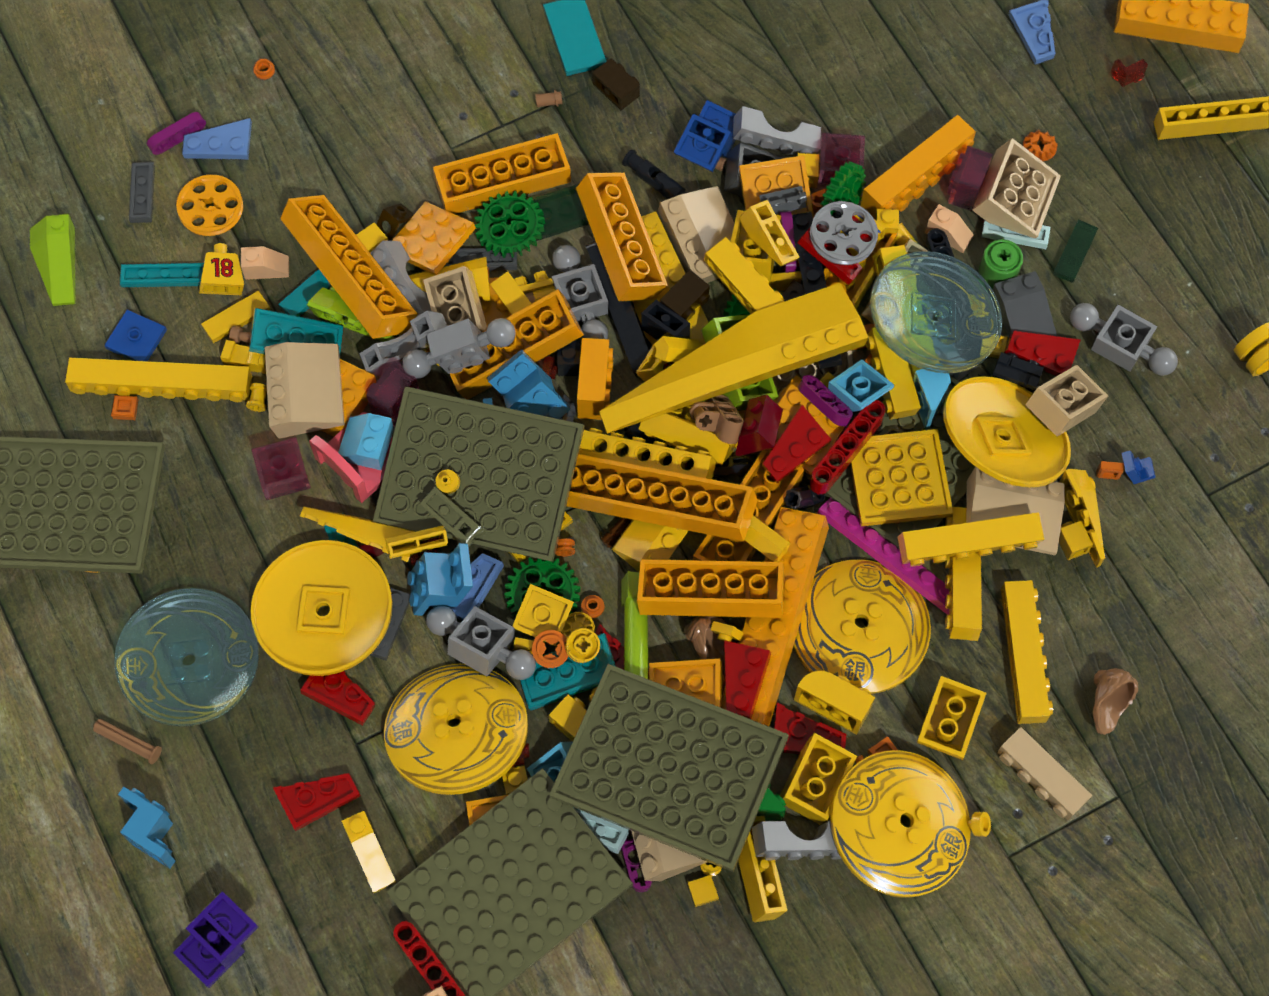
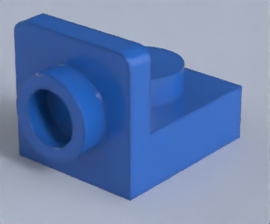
[1122,450,1156,484]

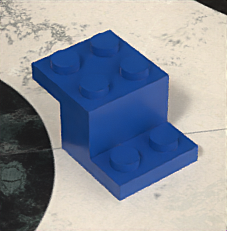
[673,100,736,172]

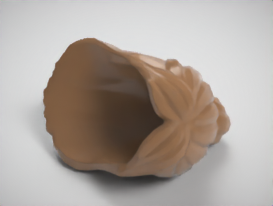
[684,616,732,675]
[1093,668,1138,735]

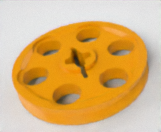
[176,175,243,236]

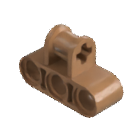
[689,395,744,444]

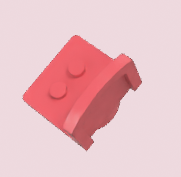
[309,412,393,503]

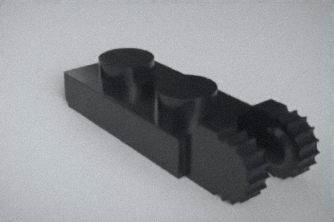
[687,455,752,478]

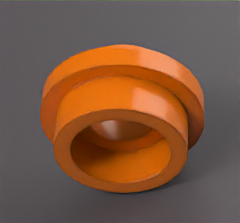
[253,59,275,80]
[581,595,605,618]

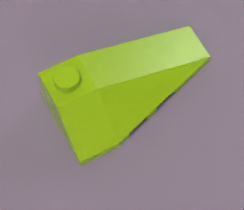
[30,214,75,306]
[307,287,395,342]

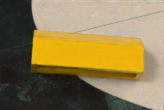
[654,336,701,362]
[745,515,791,562]
[386,525,448,559]

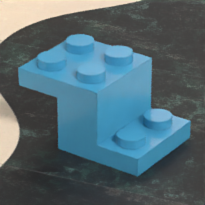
[487,349,571,419]
[407,543,473,616]
[118,787,175,869]

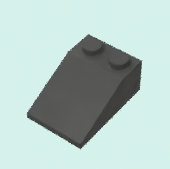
[724,143,784,197]
[991,271,1057,338]

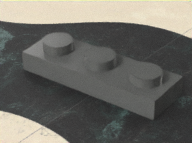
[370,588,410,661]

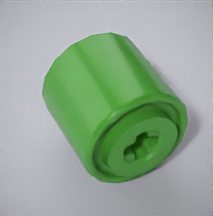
[978,239,1023,290]

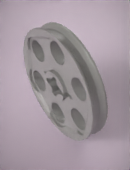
[810,201,878,265]

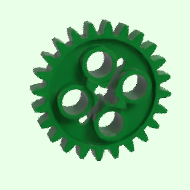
[820,161,866,216]
[474,191,545,258]
[504,557,581,618]

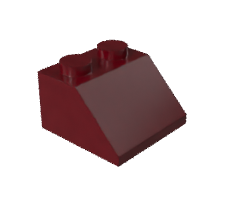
[735,394,783,456]

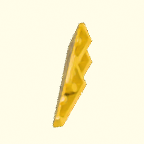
[408,257,490,301]
[300,506,417,562]

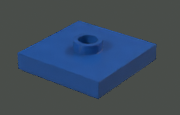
[104,310,167,361]

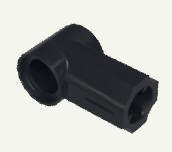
[784,485,825,510]

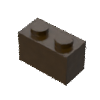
[592,58,640,111]
[660,270,710,321]

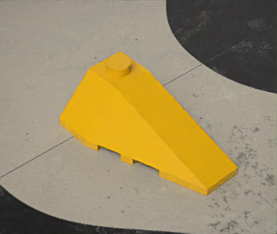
[1059,469,1105,568]

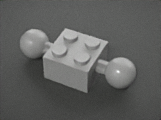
[552,245,608,341]
[1070,303,1178,376]
[402,318,516,378]
[426,606,536,680]

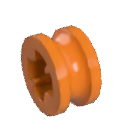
[555,538,575,557]

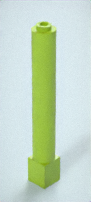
[621,571,648,679]

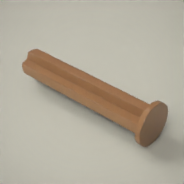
[93,719,162,764]

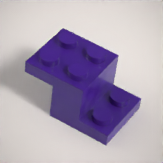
[173,891,258,988]

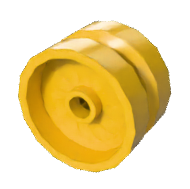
[1234,322,1269,376]

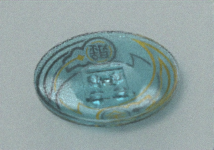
[870,252,1002,373]
[114,588,259,727]

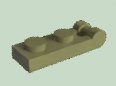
[420,487,484,548]

